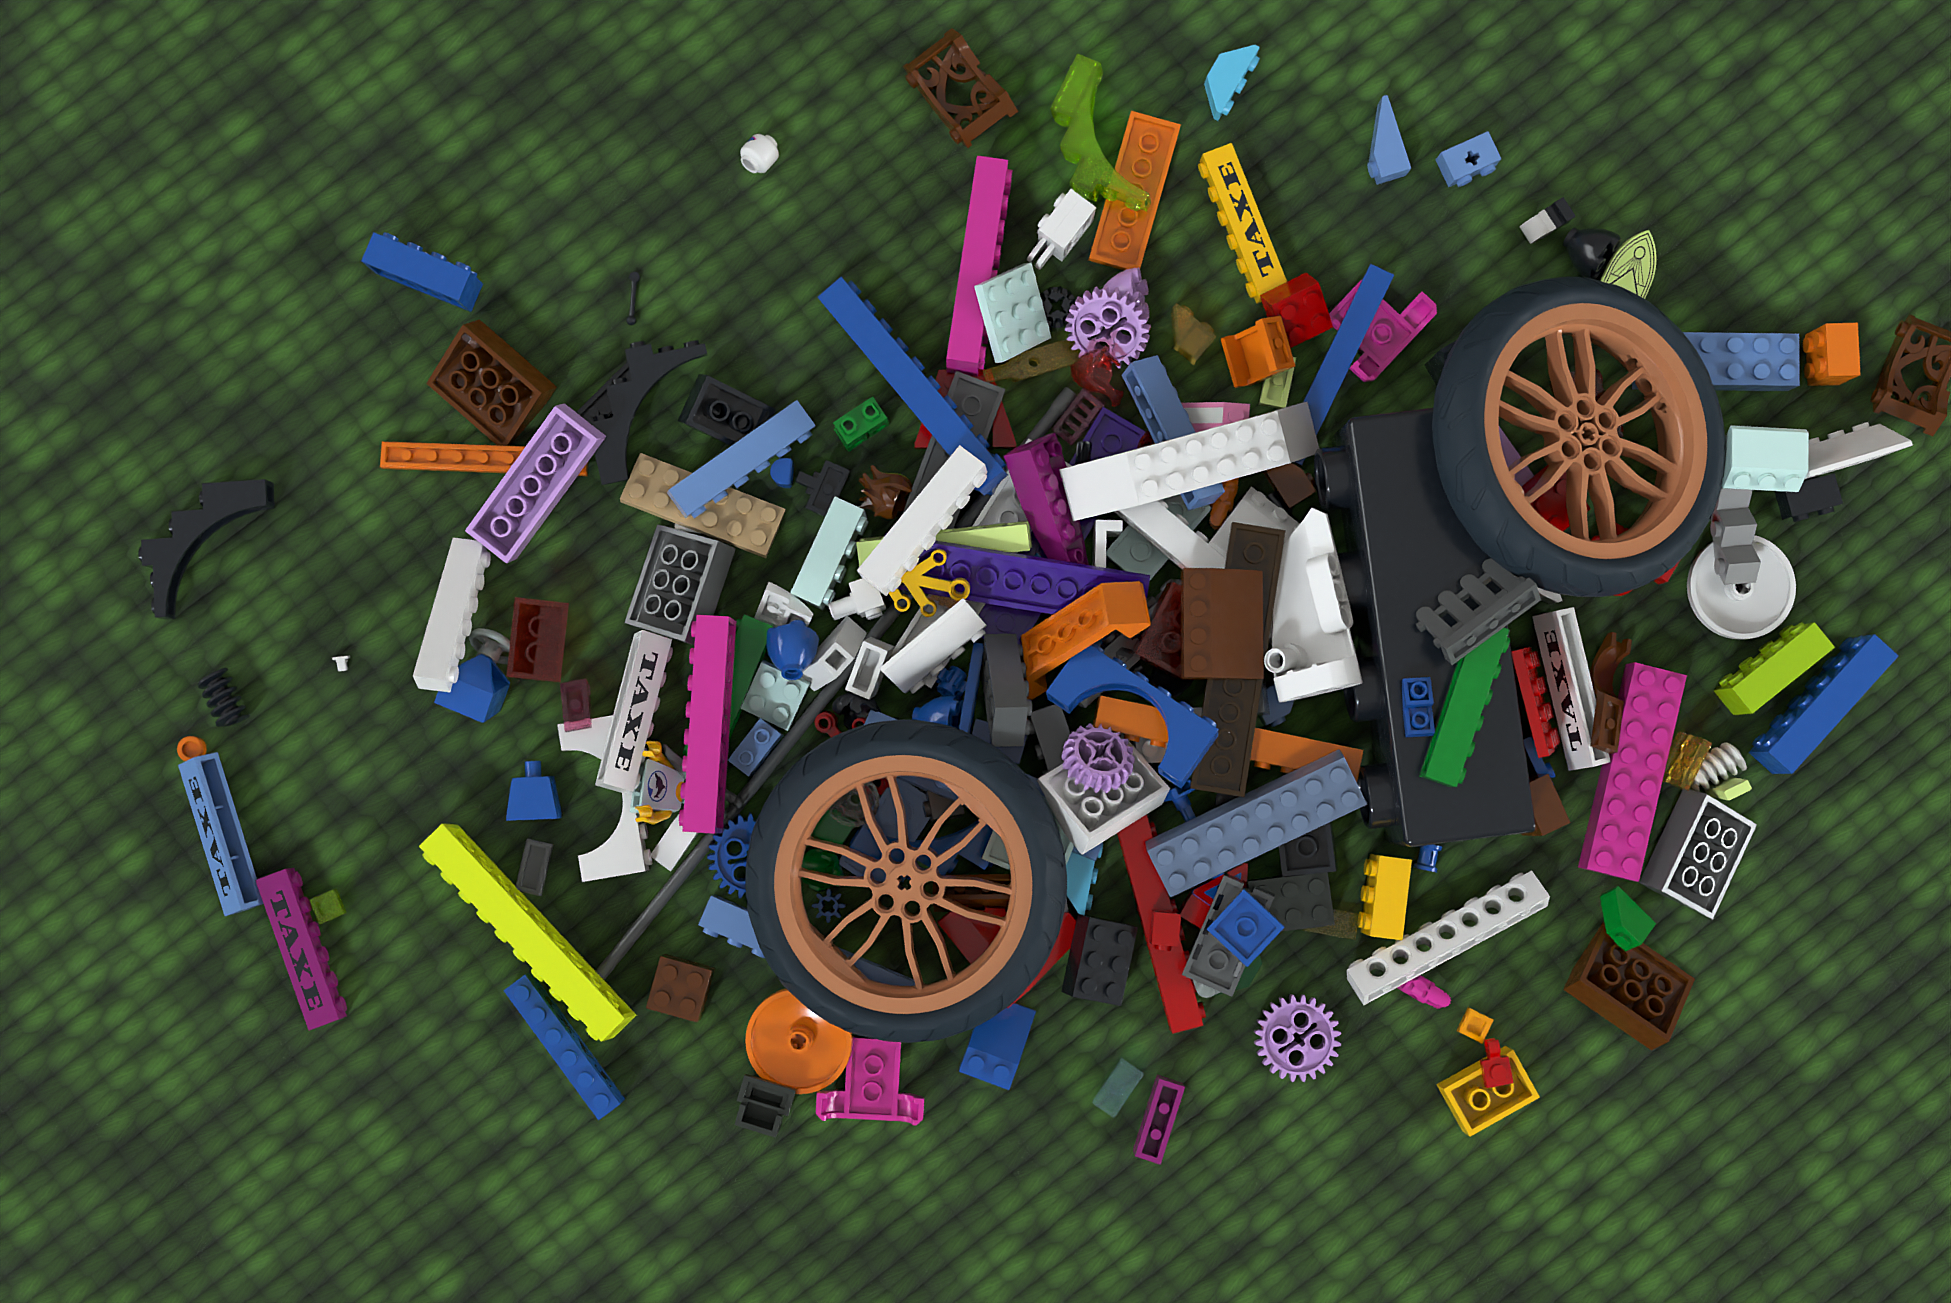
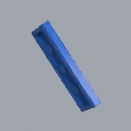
[959,642,983,734]

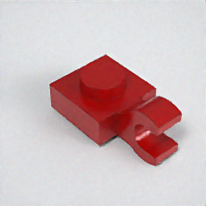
[1480,1038,1514,1088]

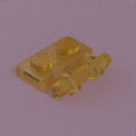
[1662,731,1712,791]

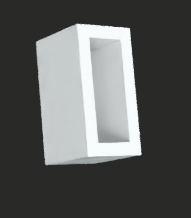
[845,637,895,700]

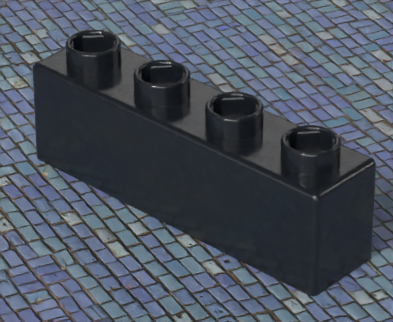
[1314,408,1535,847]

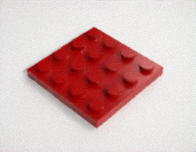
[1511,647,1560,758]

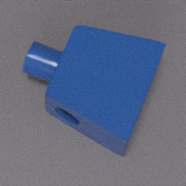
[506,761,562,821]

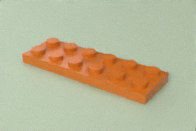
[1089,111,1181,271]

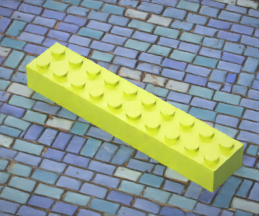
[419,824,636,1042]

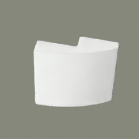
[754,582,813,627]

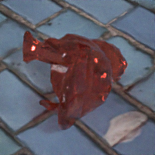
[1070,345,1124,407]

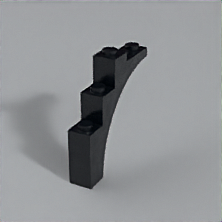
[589,340,708,485]
[138,479,275,620]

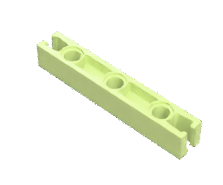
[856,521,1032,567]

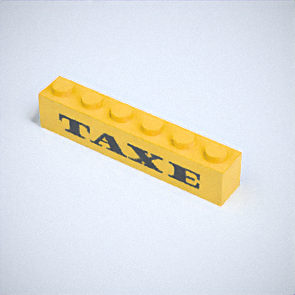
[1198,143,1287,304]

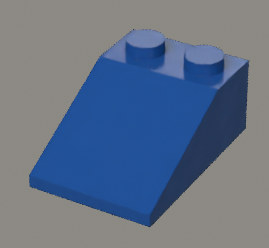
[959,1003,1036,1090]

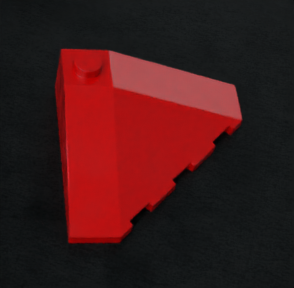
[937,905,1076,1008]

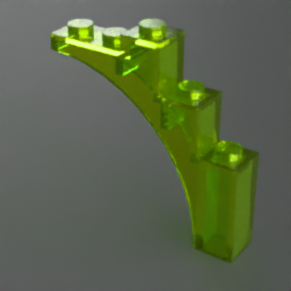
[1050,53,1151,212]

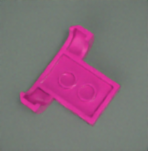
[1329,280,1437,382]
[816,1037,924,1126]

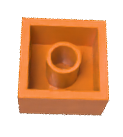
[1803,323,1860,386]

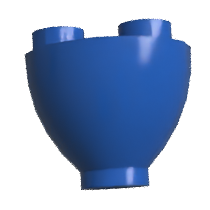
[766,620,819,680]
[912,695,964,729]

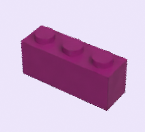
[1133,1074,1185,1165]

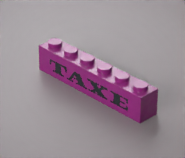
[255,868,347,1031]

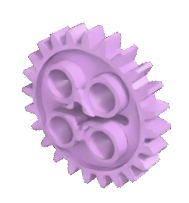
[1065,286,1151,369]
[1254,994,1341,1082]

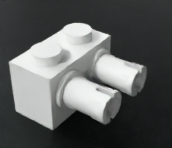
[828,578,886,620]

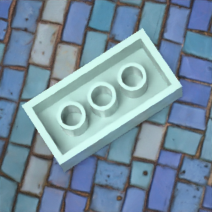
[790,497,868,610]

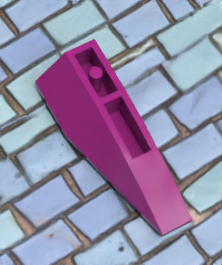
[1004,433,1089,565]

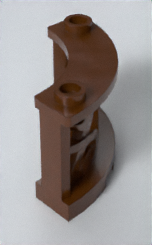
[903,28,1018,148]
[1870,314,1951,436]

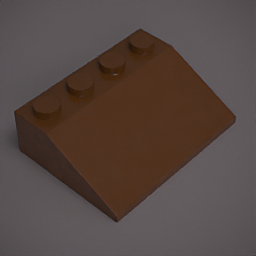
[426,319,557,446]
[1181,568,1264,679]
[1563,922,1695,1050]

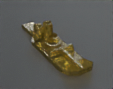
[983,340,1083,383]

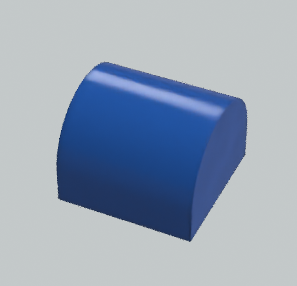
[770,458,794,488]

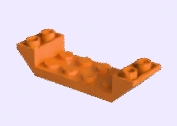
[1020,581,1151,700]

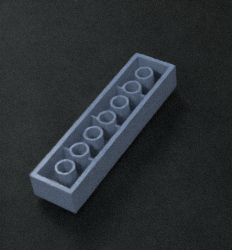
[1145,749,1367,897]

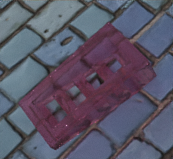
[1052,388,1106,446]

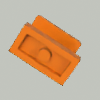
[1221,316,1295,388]

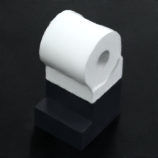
[1520,197,1576,244]

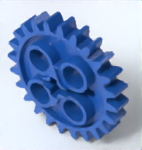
[707,813,759,898]

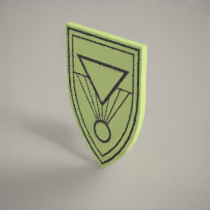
[1600,230,1656,299]

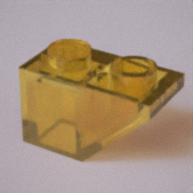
[1171,303,1217,365]

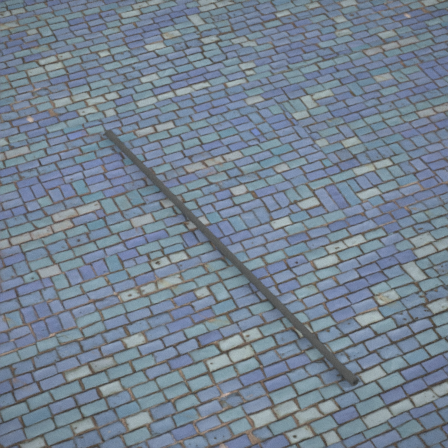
[596,387,1077,980]

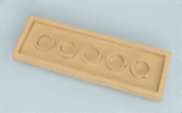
[620,453,786,558]

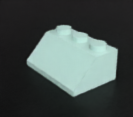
[1722,425,1809,492]

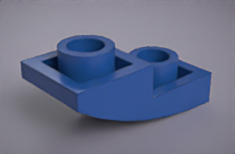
[1402,677,1435,737]

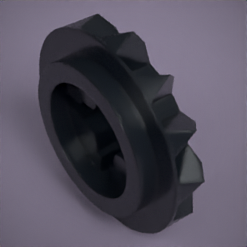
[1040,286,1076,328]

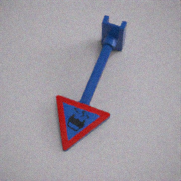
[1164,779,1248,906]

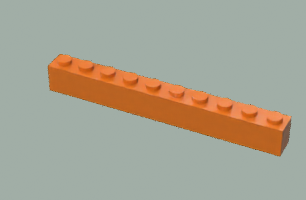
[1092,696,1363,782]

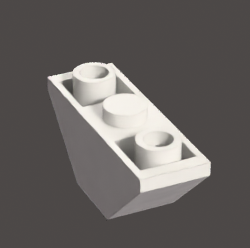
[801,616,867,691]

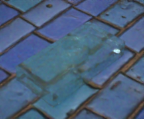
[1092,1058,1144,1118]

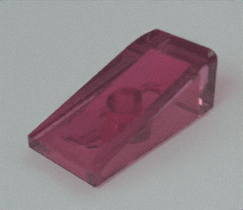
[560,679,592,732]

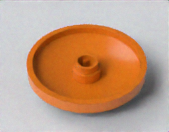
[745,988,853,1094]

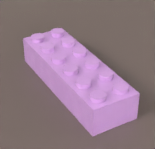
[465,403,606,563]

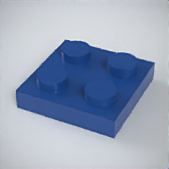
[1207,889,1285,967]

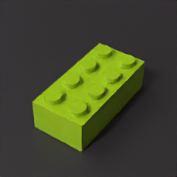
[1713,622,1835,715]

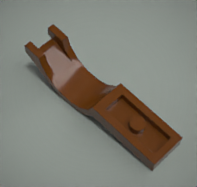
[1590,632,1632,754]

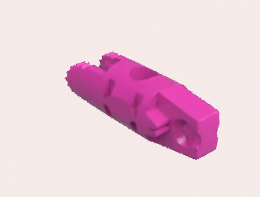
[1397,975,1451,1009]

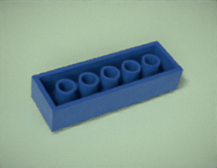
[1749,634,1898,774]

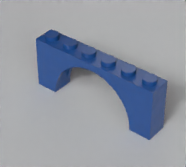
[1046,643,1219,788]

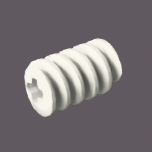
[1683,742,1747,792]

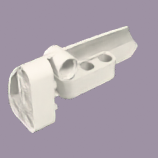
[1264,508,1363,703]

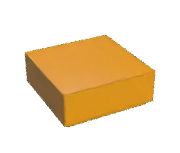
[1457,1007,1494,1044]

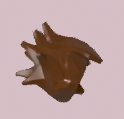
[859,465,913,519]

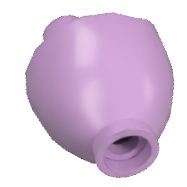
[1100,267,1149,319]

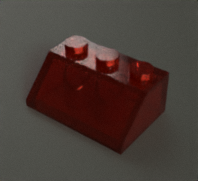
[506,597,569,683]

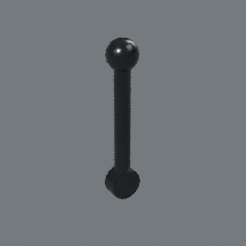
[626,272,640,326]

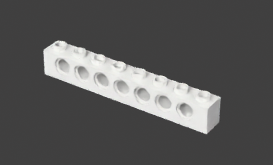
[1347,871,1550,1005]

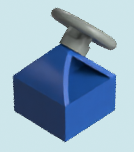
[434,628,518,723]

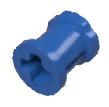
[1413,845,1442,872]

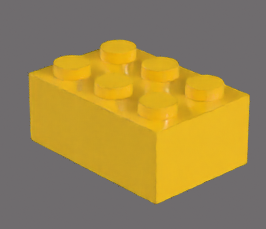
[1357,854,1412,940]
[1436,1046,1540,1136]

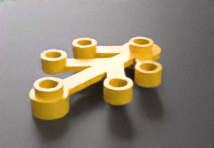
[889,549,970,617]

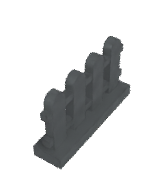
[1416,558,1541,665]

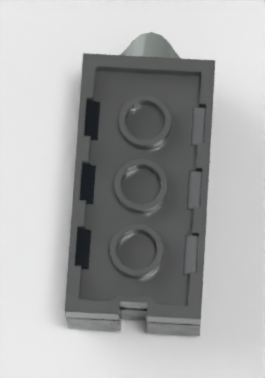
[1182,873,1275,998]

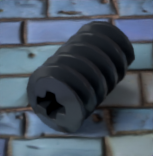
[197,667,250,727]

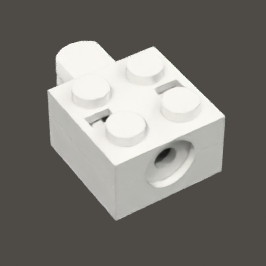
[1027,189,1096,270]

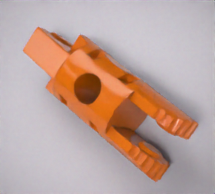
[1209,478,1239,530]

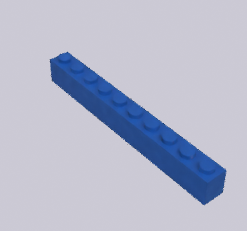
[818,277,1008,496]

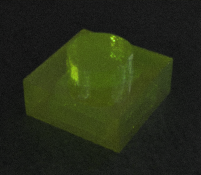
[309,889,347,924]

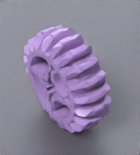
[1061,723,1135,794]

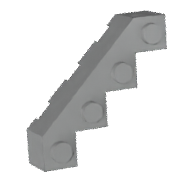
[1710,435,1761,585]

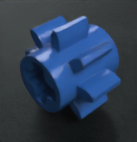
[935,666,967,697]
[812,889,846,923]

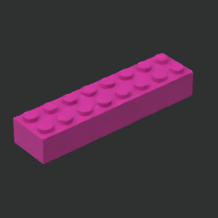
[946,156,1012,377]
[679,615,737,834]
[1578,662,1687,882]

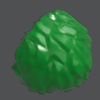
[801,848,845,892]

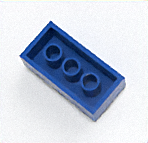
[361,232,483,312]

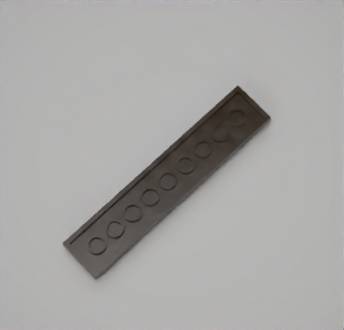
[1190,522,1286,797]

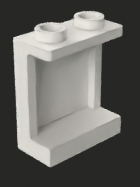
[1092,520,1123,568]

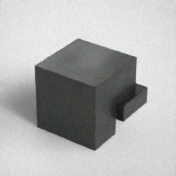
[734,1074,797,1138]

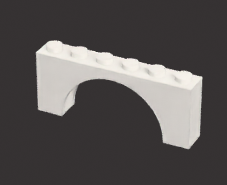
[558,715,652,882]

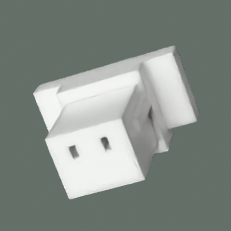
[332,655,350,671]

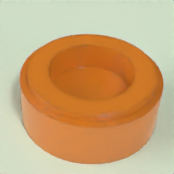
[177,736,207,761]

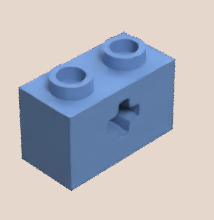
[1436,131,1501,187]
[728,718,784,777]

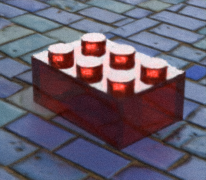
[1130,582,1182,679]

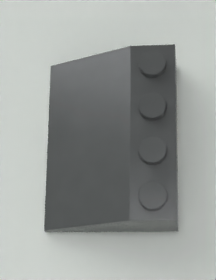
[624,524,736,646]
[1639,788,1757,919]

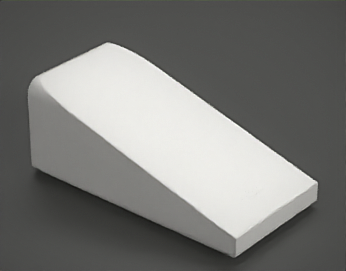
[651,814,699,871]

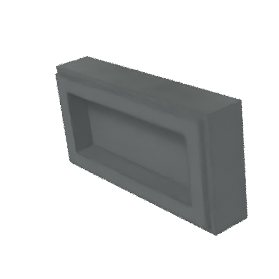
[515,838,554,896]

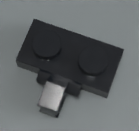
[796,460,850,517]

